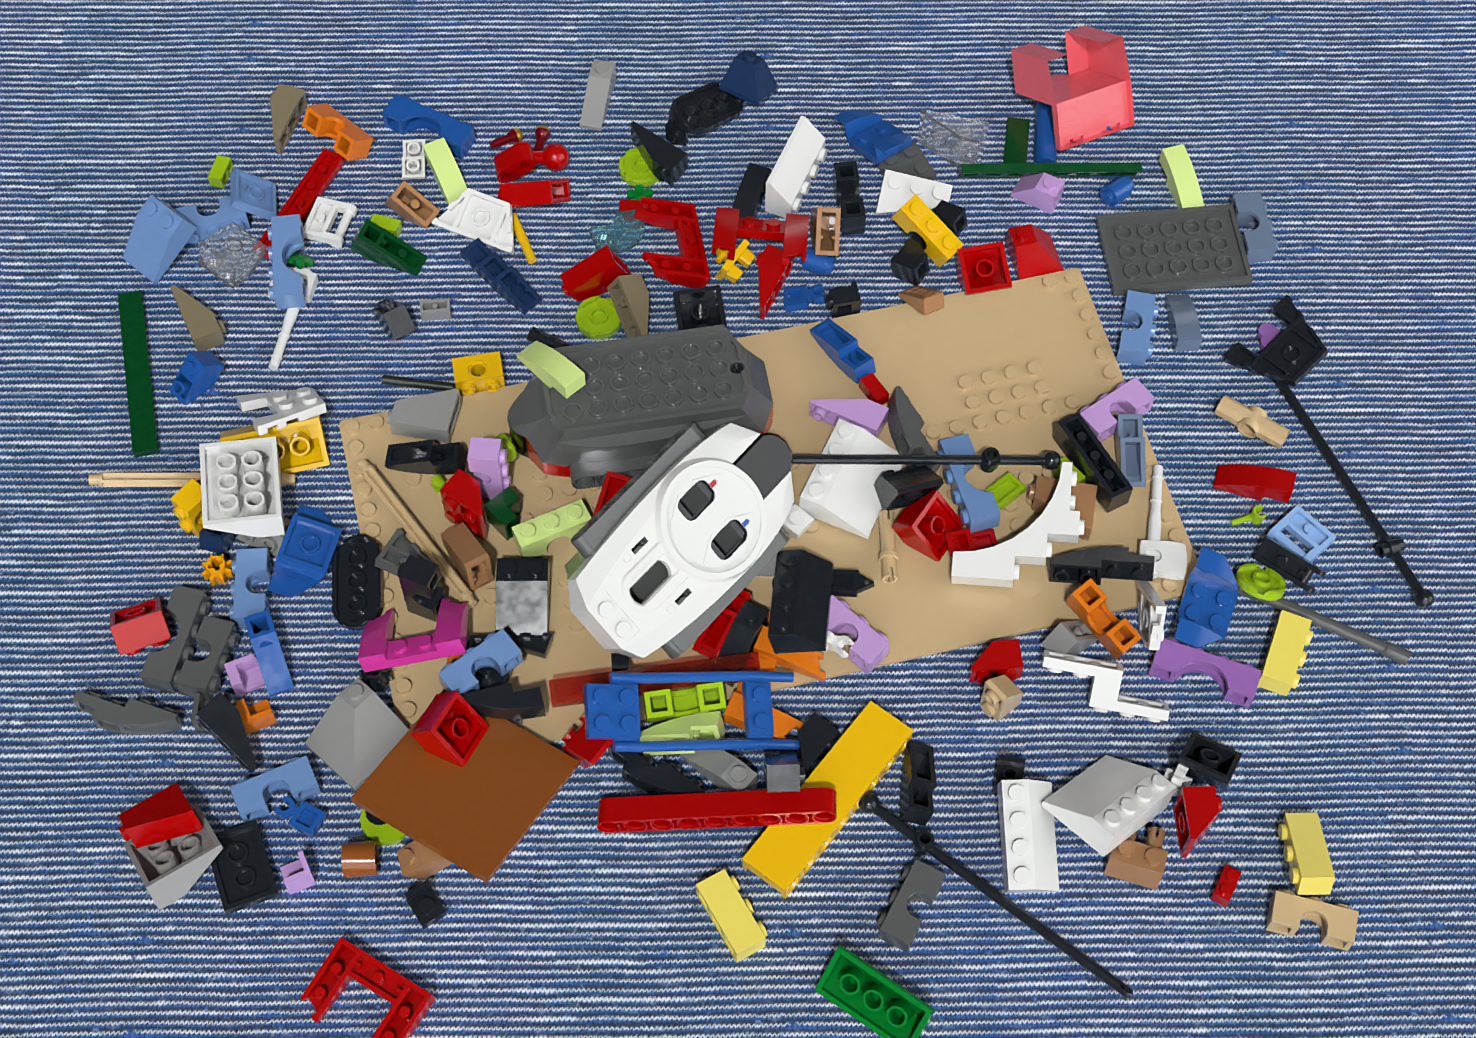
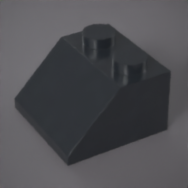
[874,465,944,511]
[1176,731,1242,792]

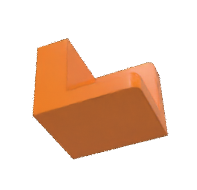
[235,698,277,735]

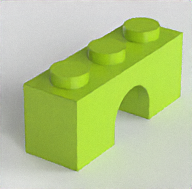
[643,682,727,723]

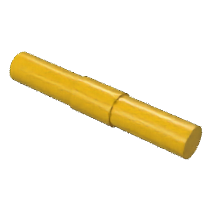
[513,213,537,264]

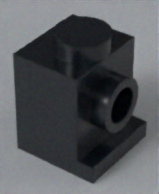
[824,281,861,318]
[992,755,1026,795]

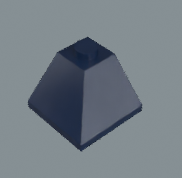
[719,50,778,106]

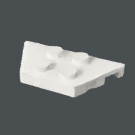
[432,188,515,255]
[1136,580,1167,650]

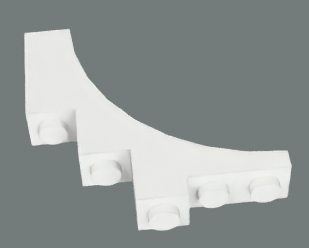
[951,462,1085,588]

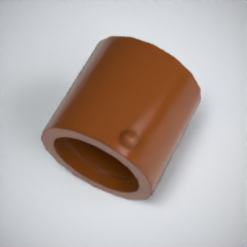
[341,840,379,878]

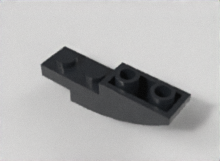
[1049,547,1155,585]
[608,744,705,795]

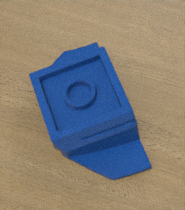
[833,109,913,165]
[267,504,342,598]
[1174,547,1239,648]

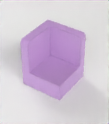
[224,653,265,697]
[280,850,316,895]

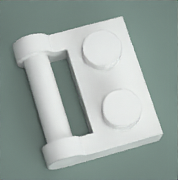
[304,196,358,248]

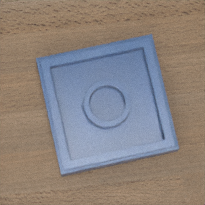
[230,168,277,221]

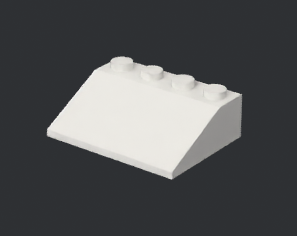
[799,419,903,539]
[199,436,285,538]
[1041,755,1177,857]

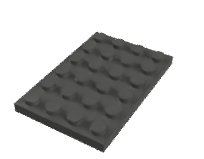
[1095,204,1253,296]

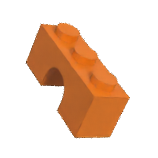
[301,103,374,161]
[1065,578,1142,660]

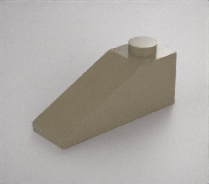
[270,83,308,155]
[607,274,649,338]
[170,285,226,351]

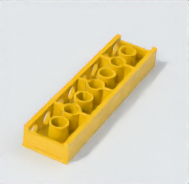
[742,701,914,899]

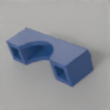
[382,94,476,160]

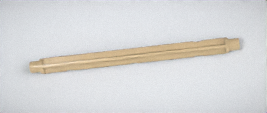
[357,459,477,609]
[89,472,295,487]

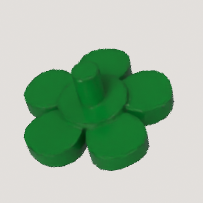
[627,184,653,200]
[287,253,314,269]

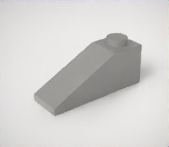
[580,59,617,131]
[680,750,758,792]

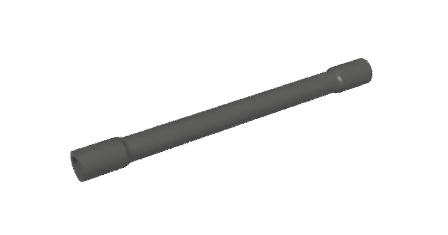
[1237,586,1411,665]

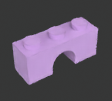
[1079,377,1155,442]
[467,437,511,498]
[828,595,890,675]

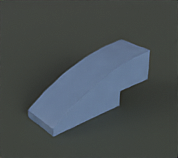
[1165,295,1202,351]
[1114,414,1146,487]

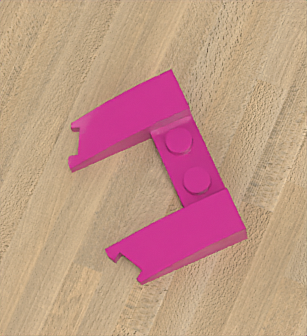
[358,598,468,673]

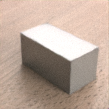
[420,298,452,321]

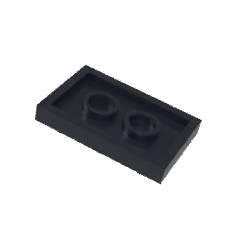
[211,820,280,915]

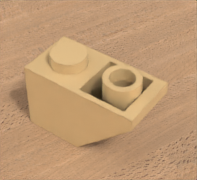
[980,675,1023,722]

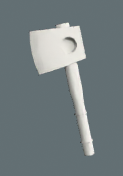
[268,267,319,371]
[1138,465,1187,580]

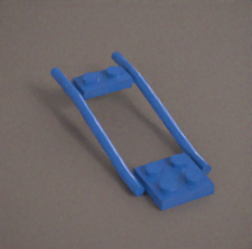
[583,671,799,752]

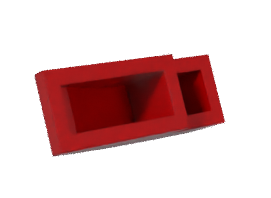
[1212,464,1297,503]
[692,590,753,661]

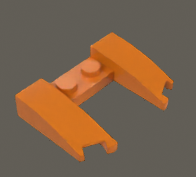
[724,625,826,739]

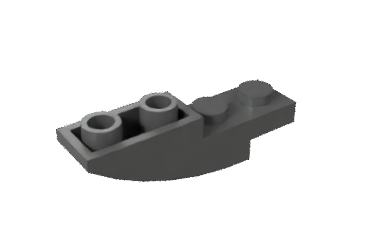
[887,386,941,473]
[72,690,183,735]

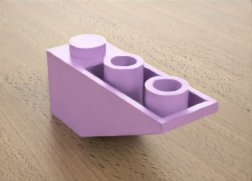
[809,399,889,438]

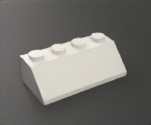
[765,116,828,218]
[997,779,1059,894]

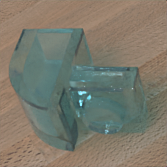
[589,210,646,254]

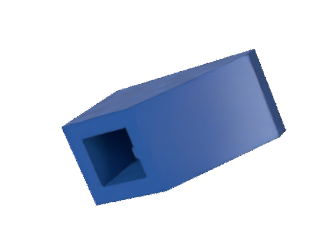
[169,351,225,405]

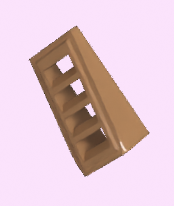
[898,285,944,315]

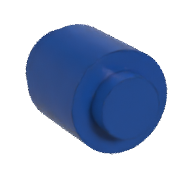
[1100,175,1134,207]
[799,247,836,276]

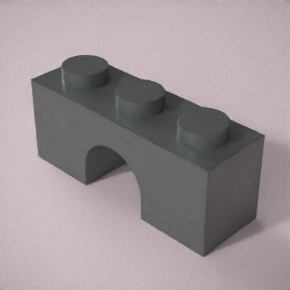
[176,616,240,701]
[876,859,946,953]

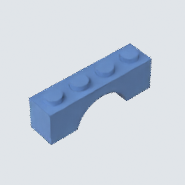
[268,214,306,309]
[936,433,1000,533]

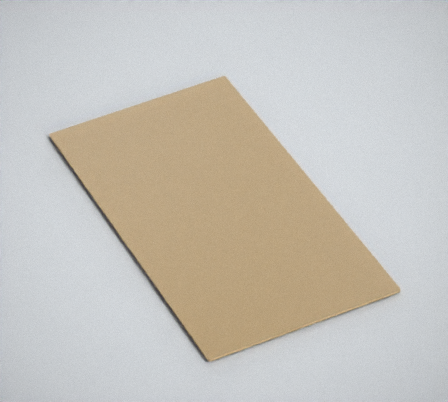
[339,268,1197,743]

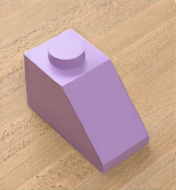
[1010,172,1065,214]

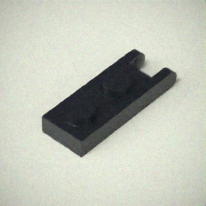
[1253,536,1327,594]

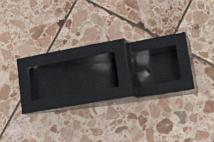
[732,163,771,218]
[385,440,468,475]
[460,683,546,720]
[900,740,937,826]

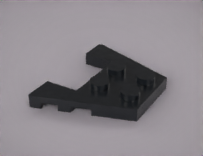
[1223,295,1328,387]
[466,633,553,727]

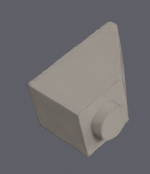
[1041,620,1098,655]

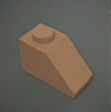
[385,180,440,229]
[397,840,452,880]

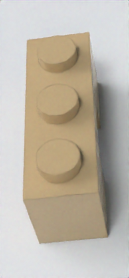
[1265,890,1359,951]

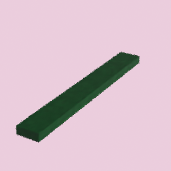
[957,163,1142,177]
[118,290,159,458]

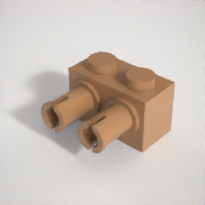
[1103,827,1168,890]

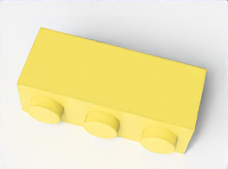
[1258,610,1313,697]
[1278,812,1335,895]
[696,869,768,963]

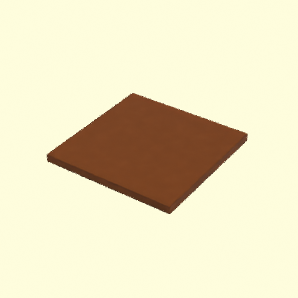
[351,689,579,883]

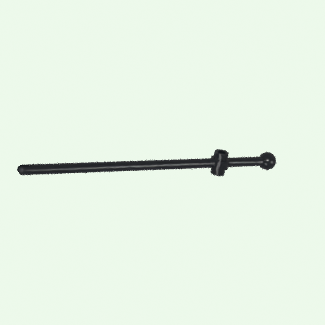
[1273,379,1435,608]
[772,447,1060,473]
[858,792,1133,998]

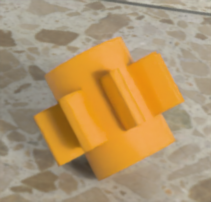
[202,554,234,586]

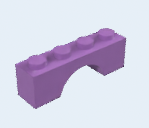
[1148,638,1262,708]

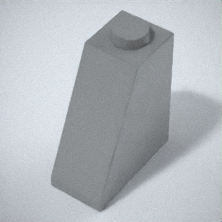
[387,389,462,443]

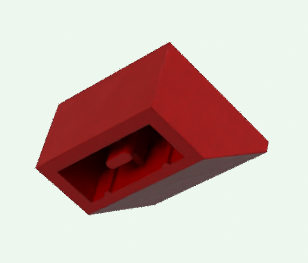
[440,468,487,541]

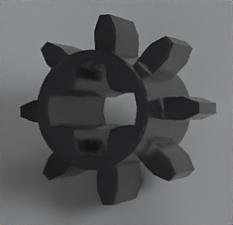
[359,668,394,692]

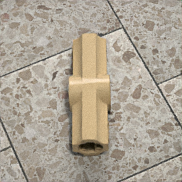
[1214,395,1290,449]

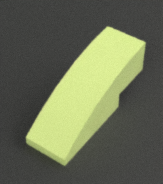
[423,137,467,206]
[1159,144,1204,208]
[517,341,586,399]
[640,711,726,756]

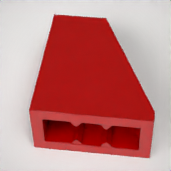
[498,178,571,207]
[560,245,632,302]
[118,782,203,848]

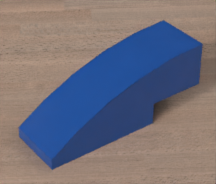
[810,318,876,384]

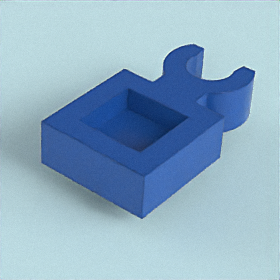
[784,284,825,312]
[275,796,327,839]

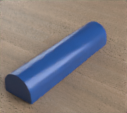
[1033,100,1057,163]

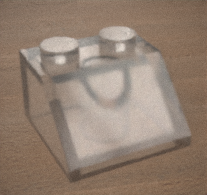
[198,222,268,289]

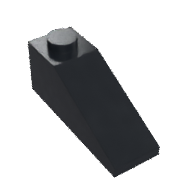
[630,121,688,185]
[711,601,769,687]
[193,692,257,773]

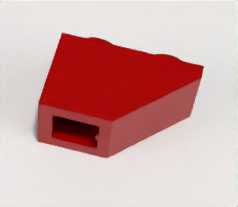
[968,639,1023,684]

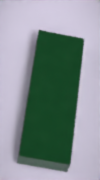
[1003,117,1030,163]

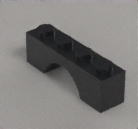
[891,200,967,286]

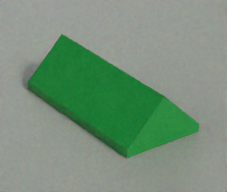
[815,945,935,1038]

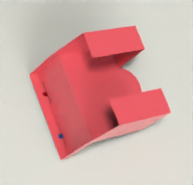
[1011,25,1135,151]

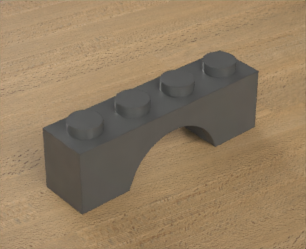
[140,585,211,694]

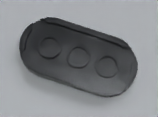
[669,82,744,135]
[332,534,384,630]

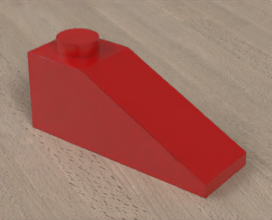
[756,244,793,320]

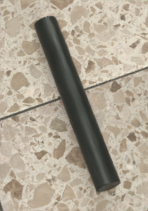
[382,375,455,391]

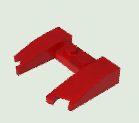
[634,197,711,288]
[711,207,809,265]
[301,937,436,1038]

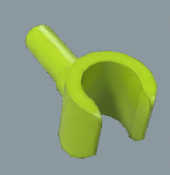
[431,474,448,494]
[1230,505,1267,526]

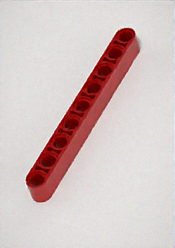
[597,787,837,833]

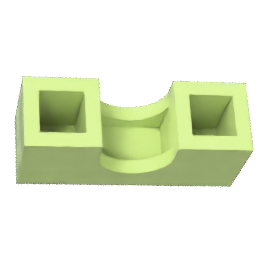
[511,499,591,558]

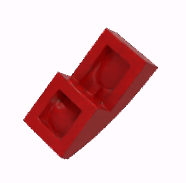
[945,528,998,557]

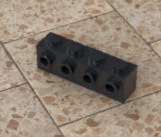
[1054,412,1133,513]

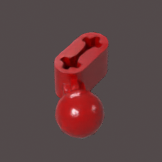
[493,142,569,183]

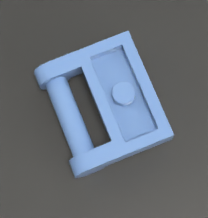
[1267,505,1336,562]

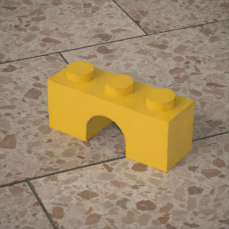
[892,194,964,268]

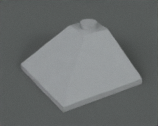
[305,678,409,791]
[123,802,223,910]

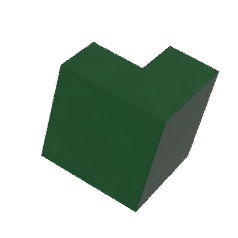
[484,487,521,541]

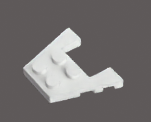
[236,387,327,436]

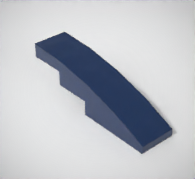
[460,238,543,315]

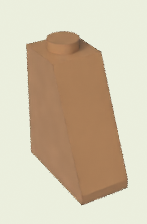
[810,207,841,256]
[1028,476,1097,541]
[441,523,494,592]

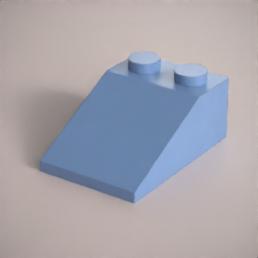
[123,195,198,284]

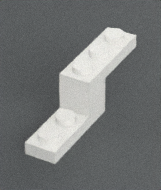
[1042,650,1170,722]

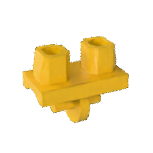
[715,239,756,284]

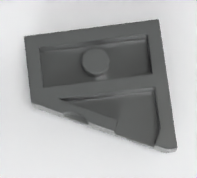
[375,528,431,576]

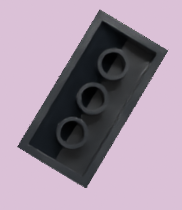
[768,550,834,654]

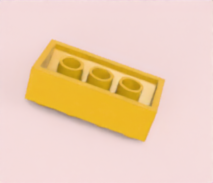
[220,415,330,474]

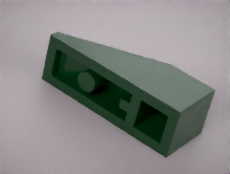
[348,219,427,276]

